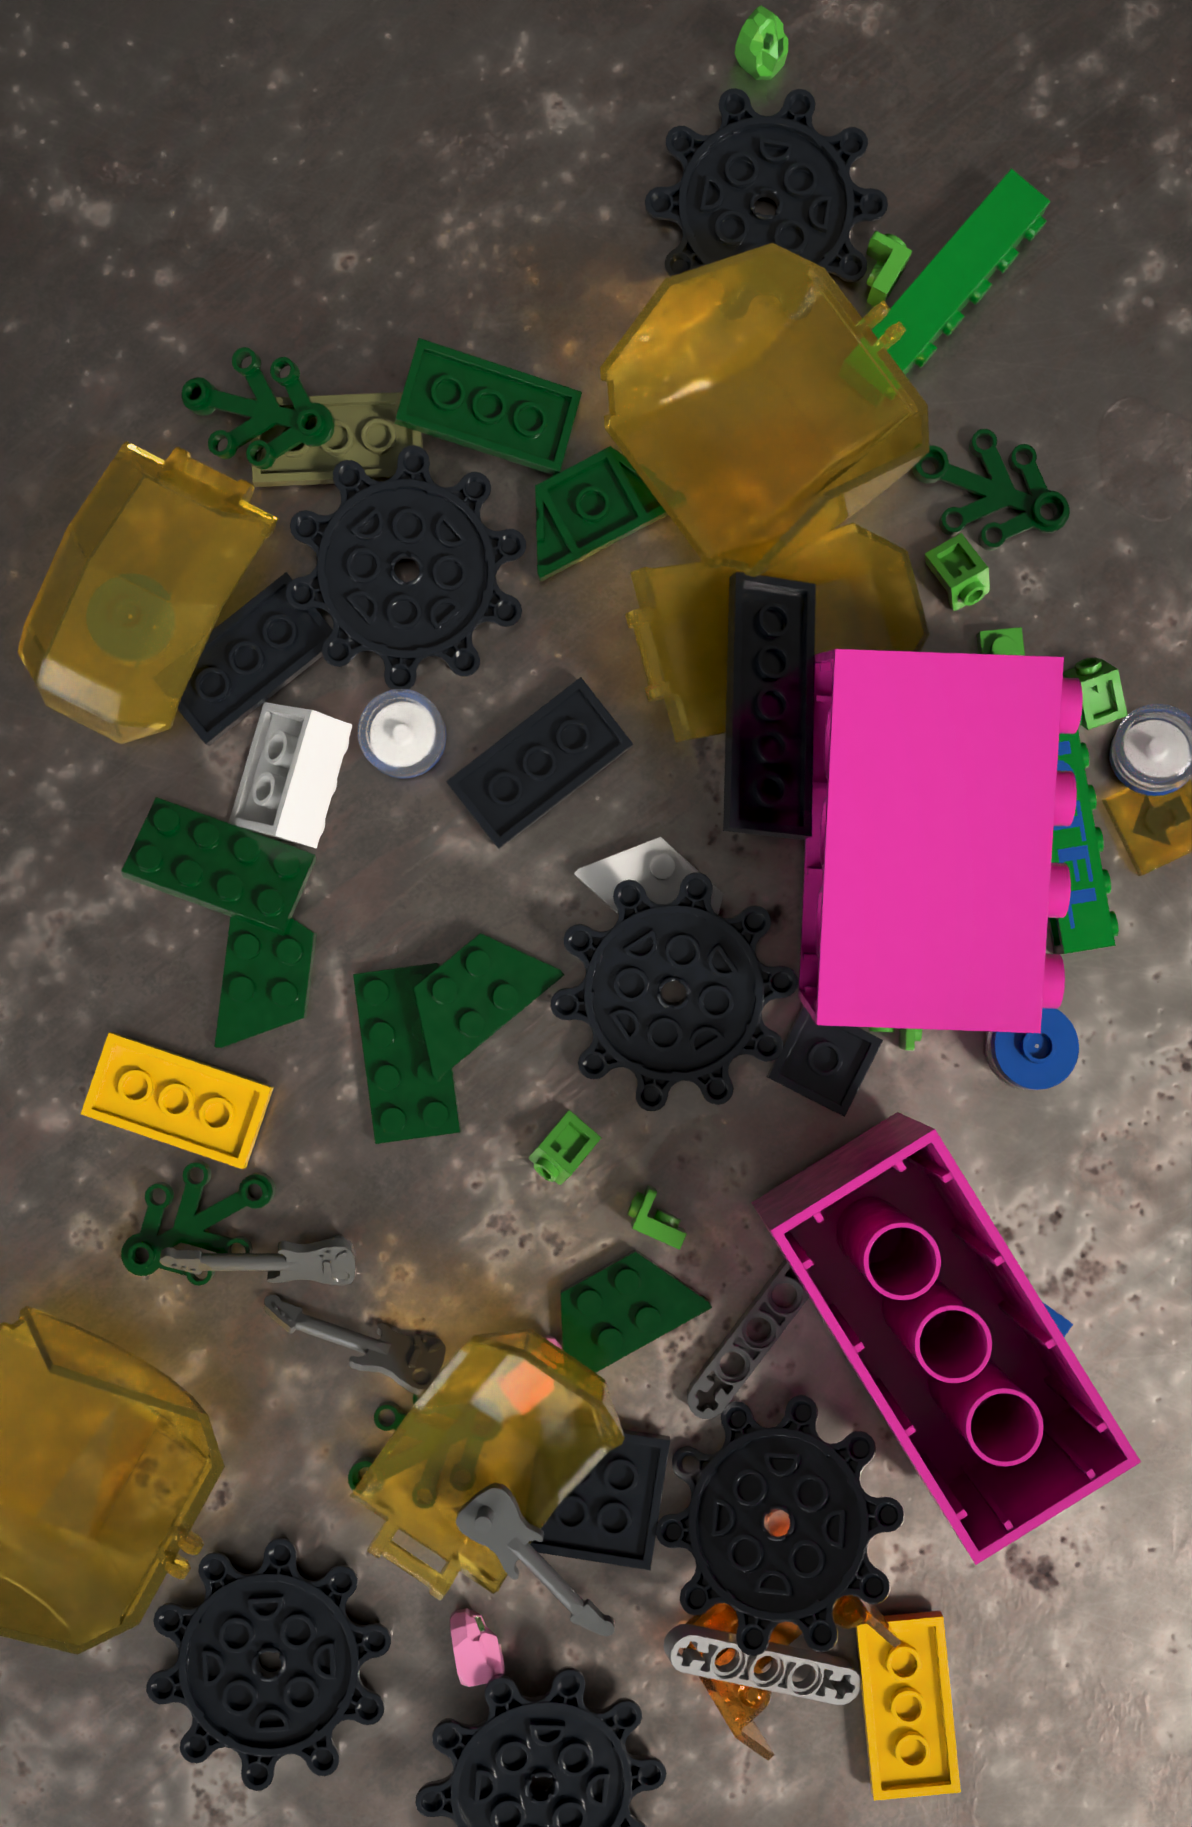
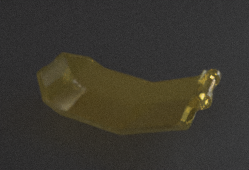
[18,441,278,744]
[625,522,930,743]
[349,1329,625,1601]

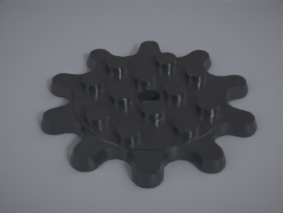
[645,88,888,320]
[286,445,526,692]
[550,872,798,1111]
[656,1395,905,1656]
[146,1538,391,1791]
[415,1666,667,1827]

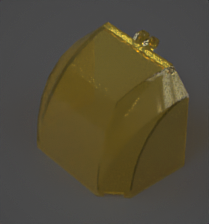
[600,243,929,577]
[0,1306,225,1655]

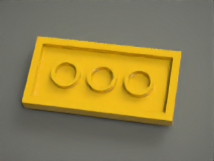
[81,1032,274,1169]
[854,1611,961,1801]

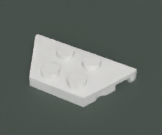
[574,837,724,915]

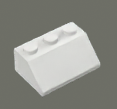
[229,702,352,848]

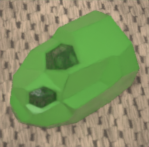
[734,5,788,80]

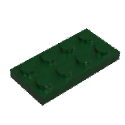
[394,338,582,475]
[121,797,316,936]
[353,963,461,1144]

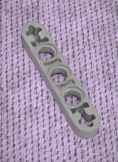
[663,1624,861,1705]

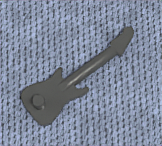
[160,1235,356,1286]
[264,1295,446,1395]
[456,1483,615,1636]

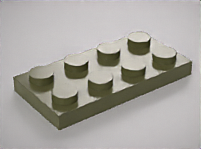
[249,392,423,487]

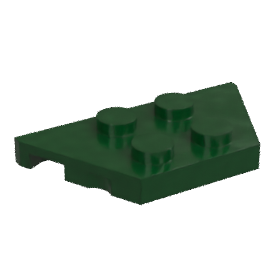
[535,446,685,582]
[214,916,317,1048]
[412,933,564,1080]
[560,1249,712,1389]

